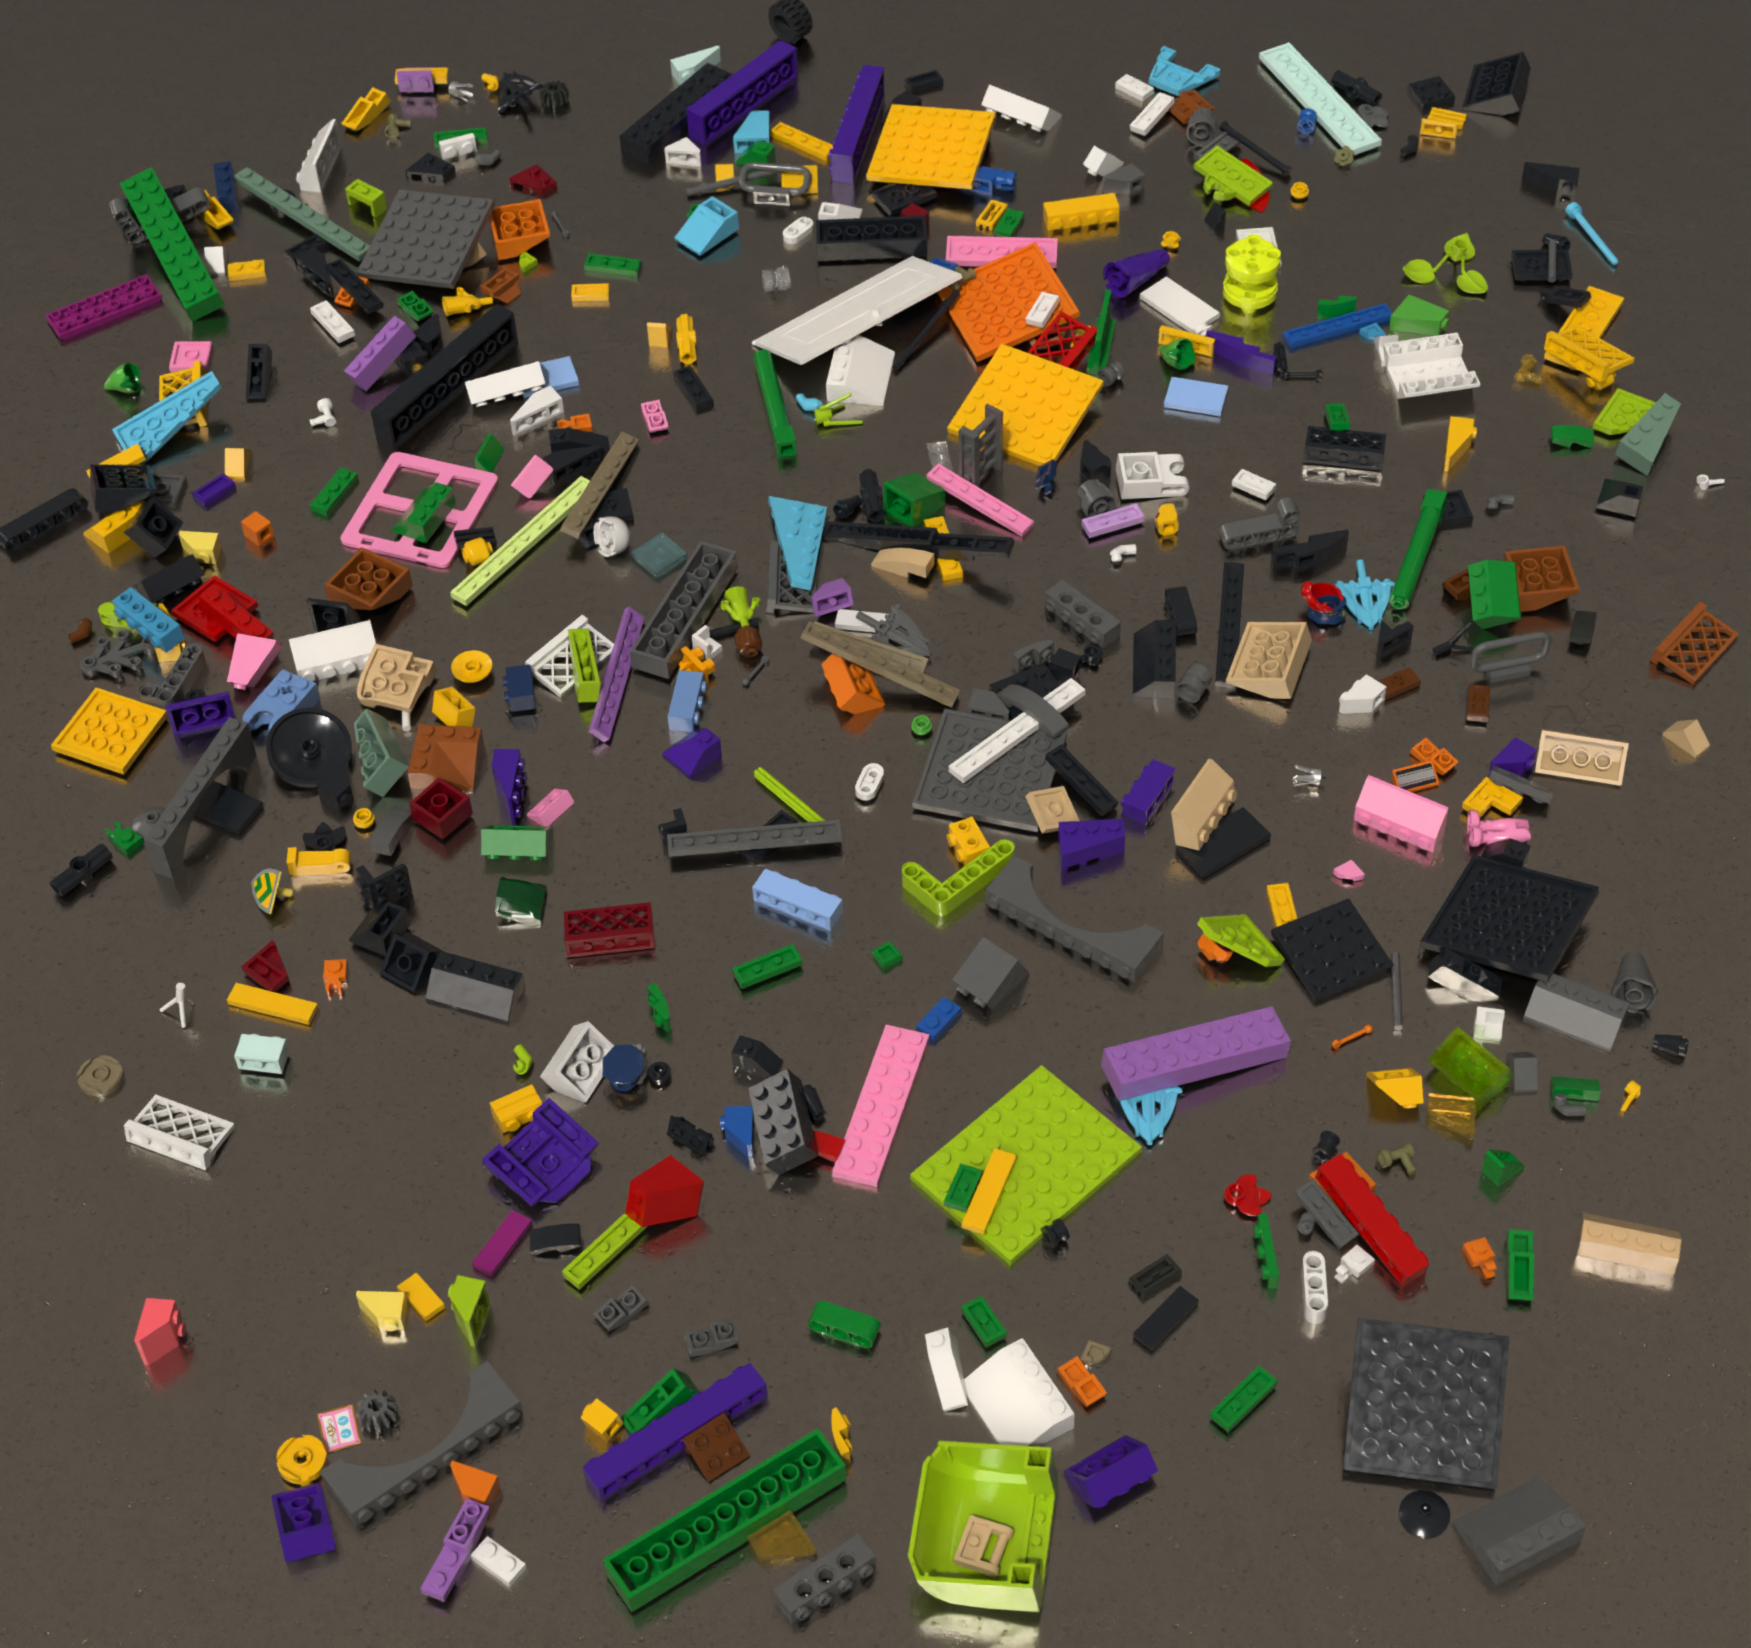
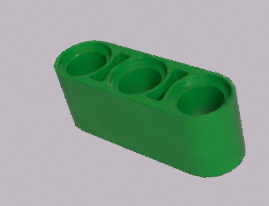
[807,1301,881,1348]

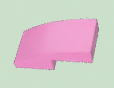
[641,400,669,433]

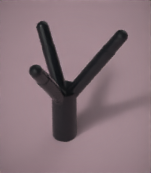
[1432,622,1474,656]

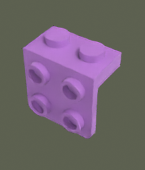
[397,67,435,93]

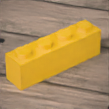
[1043,193,1120,231]

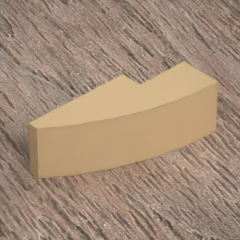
[871,548,934,578]

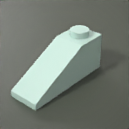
[670,46,721,86]

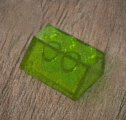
[1427,1027,1514,1104]

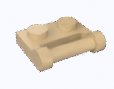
[953,1515,1014,1578]

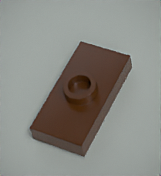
[1378,667,1421,700]
[1466,684,1491,722]

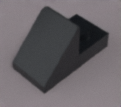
[1377,621,1413,657]

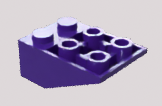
[492,749,527,825]

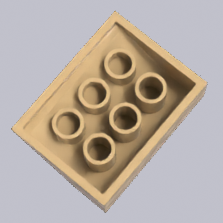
[1226,622,1312,699]

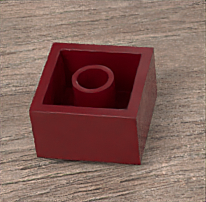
[409,777,473,839]

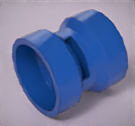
[1297,108,1317,134]

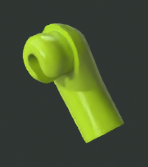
[513,1044,533,1075]

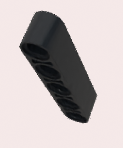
[0,488,88,552]

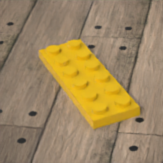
[1544,286,1624,371]

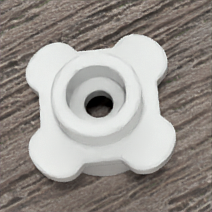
[1194,323,1213,336]

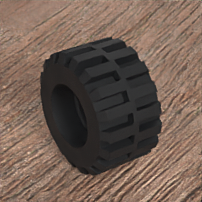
[768,0,813,44]

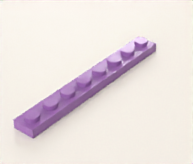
[589,606,645,743]

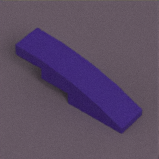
[1206,330,1277,375]

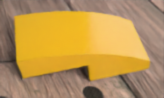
[831,1407,853,1465]

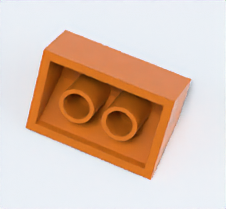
[821,653,885,715]

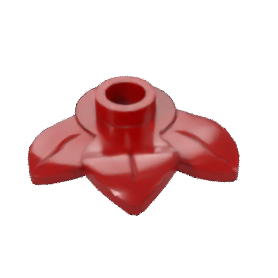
[1224,1174,1272,1216]

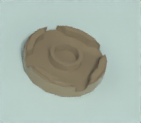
[77,1055,124,1097]

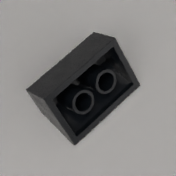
[132,554,205,605]

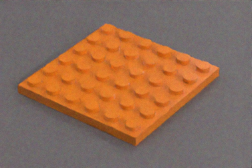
[936,242,1080,362]

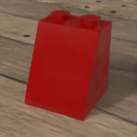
[625,1155,704,1227]

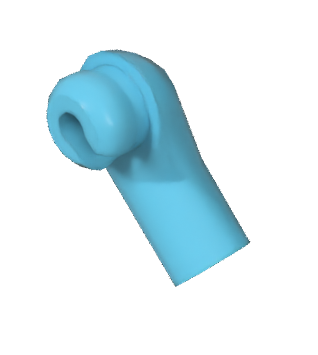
[796,393,823,412]

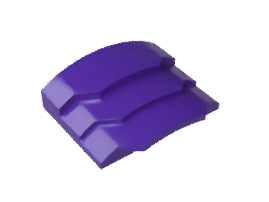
[482,1098,599,1207]

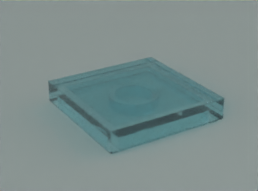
[631,532,687,578]

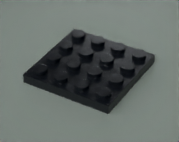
[1271,898,1394,1002]

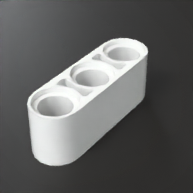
[1301,1251,1328,1324]

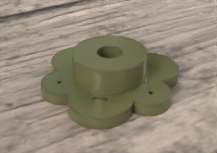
[1335,146,1354,167]

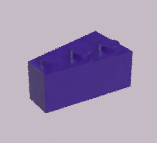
[1058,819,1125,872]

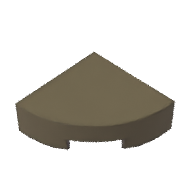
[1080,1340,1112,1365]

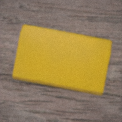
[1420,118,1458,139]

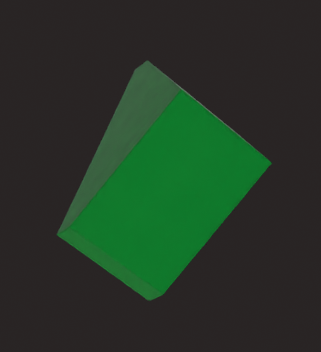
[1482,1149,1525,1187]

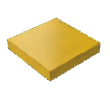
[782,165,818,194]

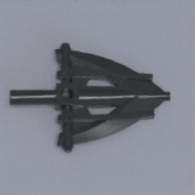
[497,71,542,112]

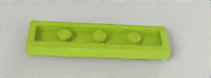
[562,1213,646,1290]

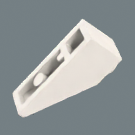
[510,386,564,436]
[925,1328,968,1412]

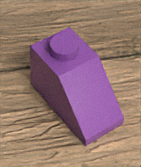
[811,578,854,617]

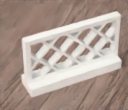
[525,615,614,698]
[124,1094,235,1171]

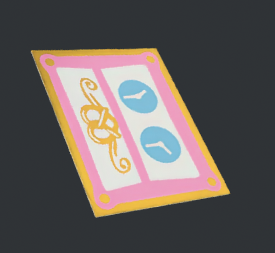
[317,1404,362,1454]

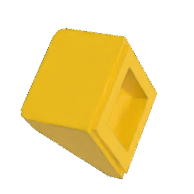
[715,164,734,187]

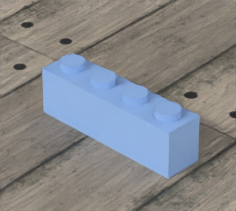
[752,869,843,931]

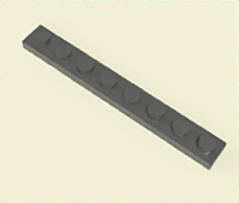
[667,820,842,857]

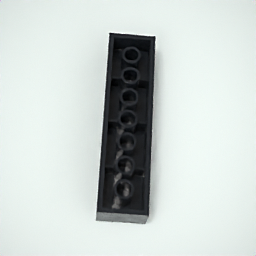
[619,63,733,165]

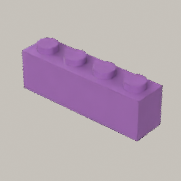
[344,316,416,391]

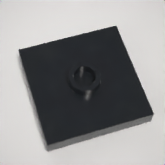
[593,488,634,523]

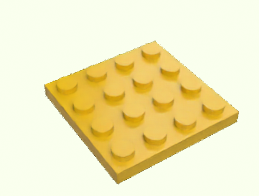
[51,687,168,775]

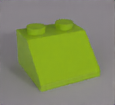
[448,1275,491,1347]

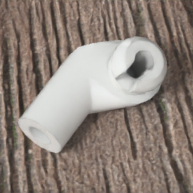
[1110,544,1136,562]

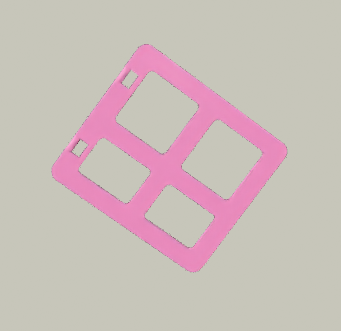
[341,452,498,568]

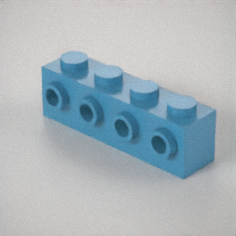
[112,587,185,652]

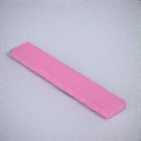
[926,463,1034,537]

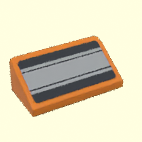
[1391,760,1439,792]

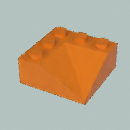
[489,199,550,260]

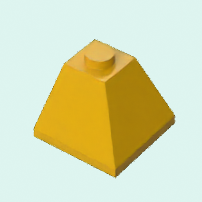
[1366,1068,1423,1108]

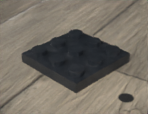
[989,663,1074,721]

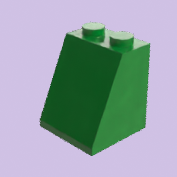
[883,472,945,527]

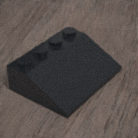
[1462,51,1531,115]
[90,464,157,514]

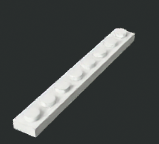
[949,678,1086,783]

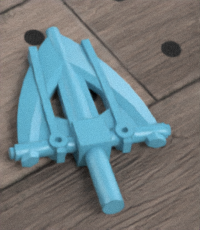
[1335,560,1394,630]
[1120,1086,1182,1145]

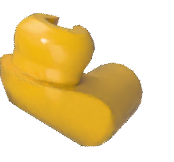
[482,73,499,92]

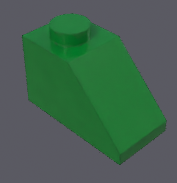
[736,141,776,165]

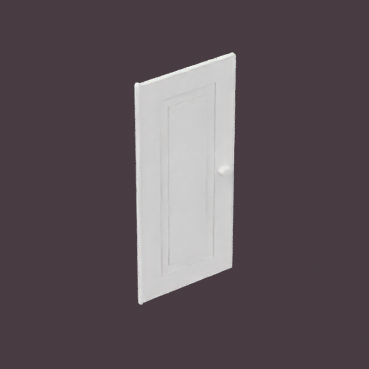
[752,256,962,365]

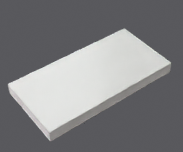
[1140,277,1220,333]

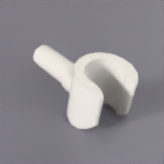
[1697,475,1725,490]

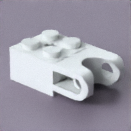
[1115,452,1190,499]

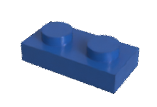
[916,996,962,1042]

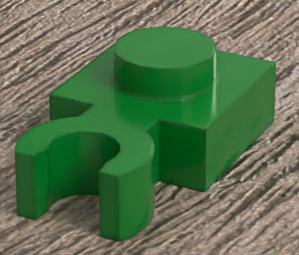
[105,821,144,855]

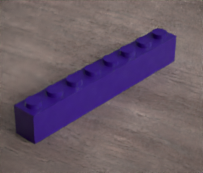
[583,1363,768,1500]

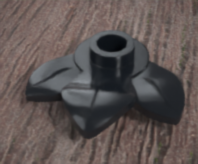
[303,822,346,851]

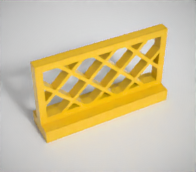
[1544,326,1635,382]
[159,360,207,427]

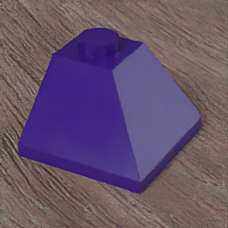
[662,728,722,778]

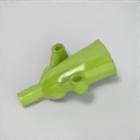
[721,587,760,627]

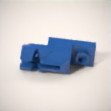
[966,166,1017,195]

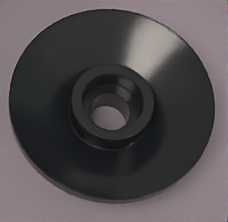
[1399,1490,1450,1538]

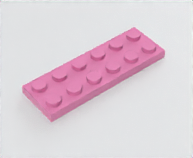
[946,236,1058,268]

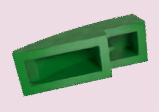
[1506,1229,1534,1301]

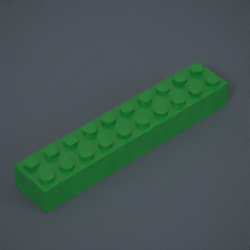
[119,167,225,322]
[602,1428,847,1613]

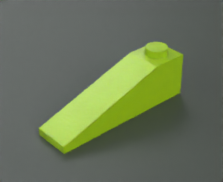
[568,629,600,703]

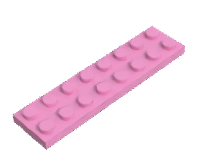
[832,1025,930,1187]

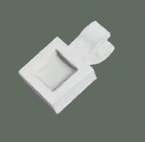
[1334,1245,1375,1284]

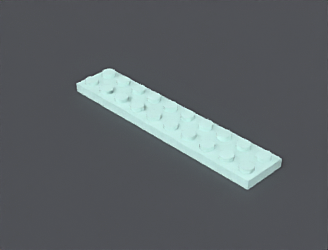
[1259,43,1382,155]

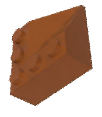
[1503,546,1580,612]
[324,547,413,610]
[407,725,484,792]

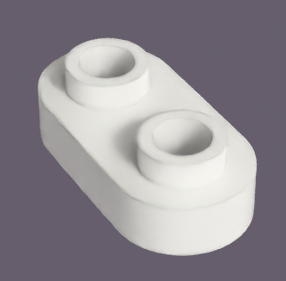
[783,217,813,244]
[855,763,884,800]

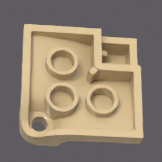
[357,644,437,713]

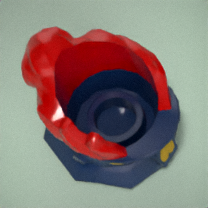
[1301,581,1347,625]

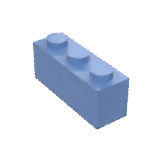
[668,670,707,732]

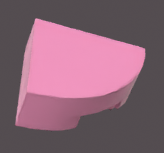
[1333,860,1365,881]

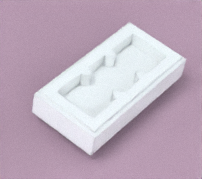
[1232,469,1276,500]

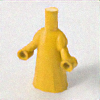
[442,287,493,316]

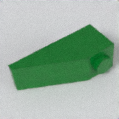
[620,1368,699,1434]

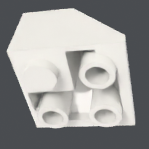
[818,202,863,220]

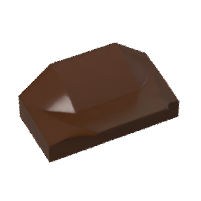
[1442,568,1471,601]

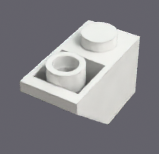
[1339,674,1386,714]

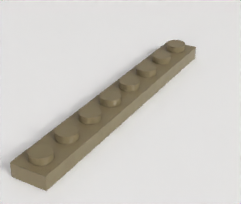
[560,432,639,539]
[801,621,960,708]

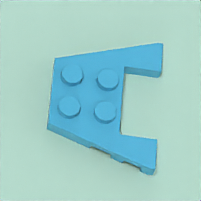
[1149,46,1221,96]

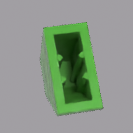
[1389,295,1450,335]

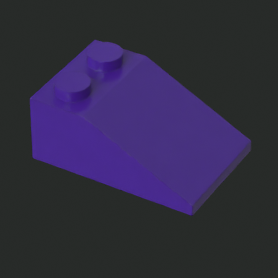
[271,1482,336,1562]

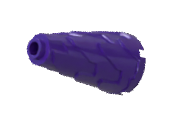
[1103,249,1170,298]

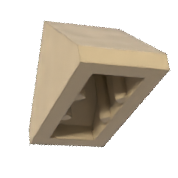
[1663,719,1710,758]

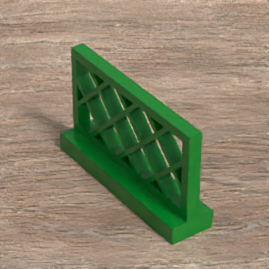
[1086,289,1116,375]

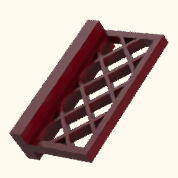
[564,902,655,958]

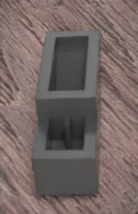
[369,806,413,856]

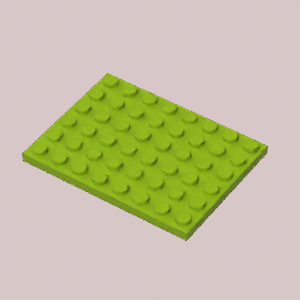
[910,1065,1142,1265]

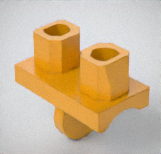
[679,646,715,682]

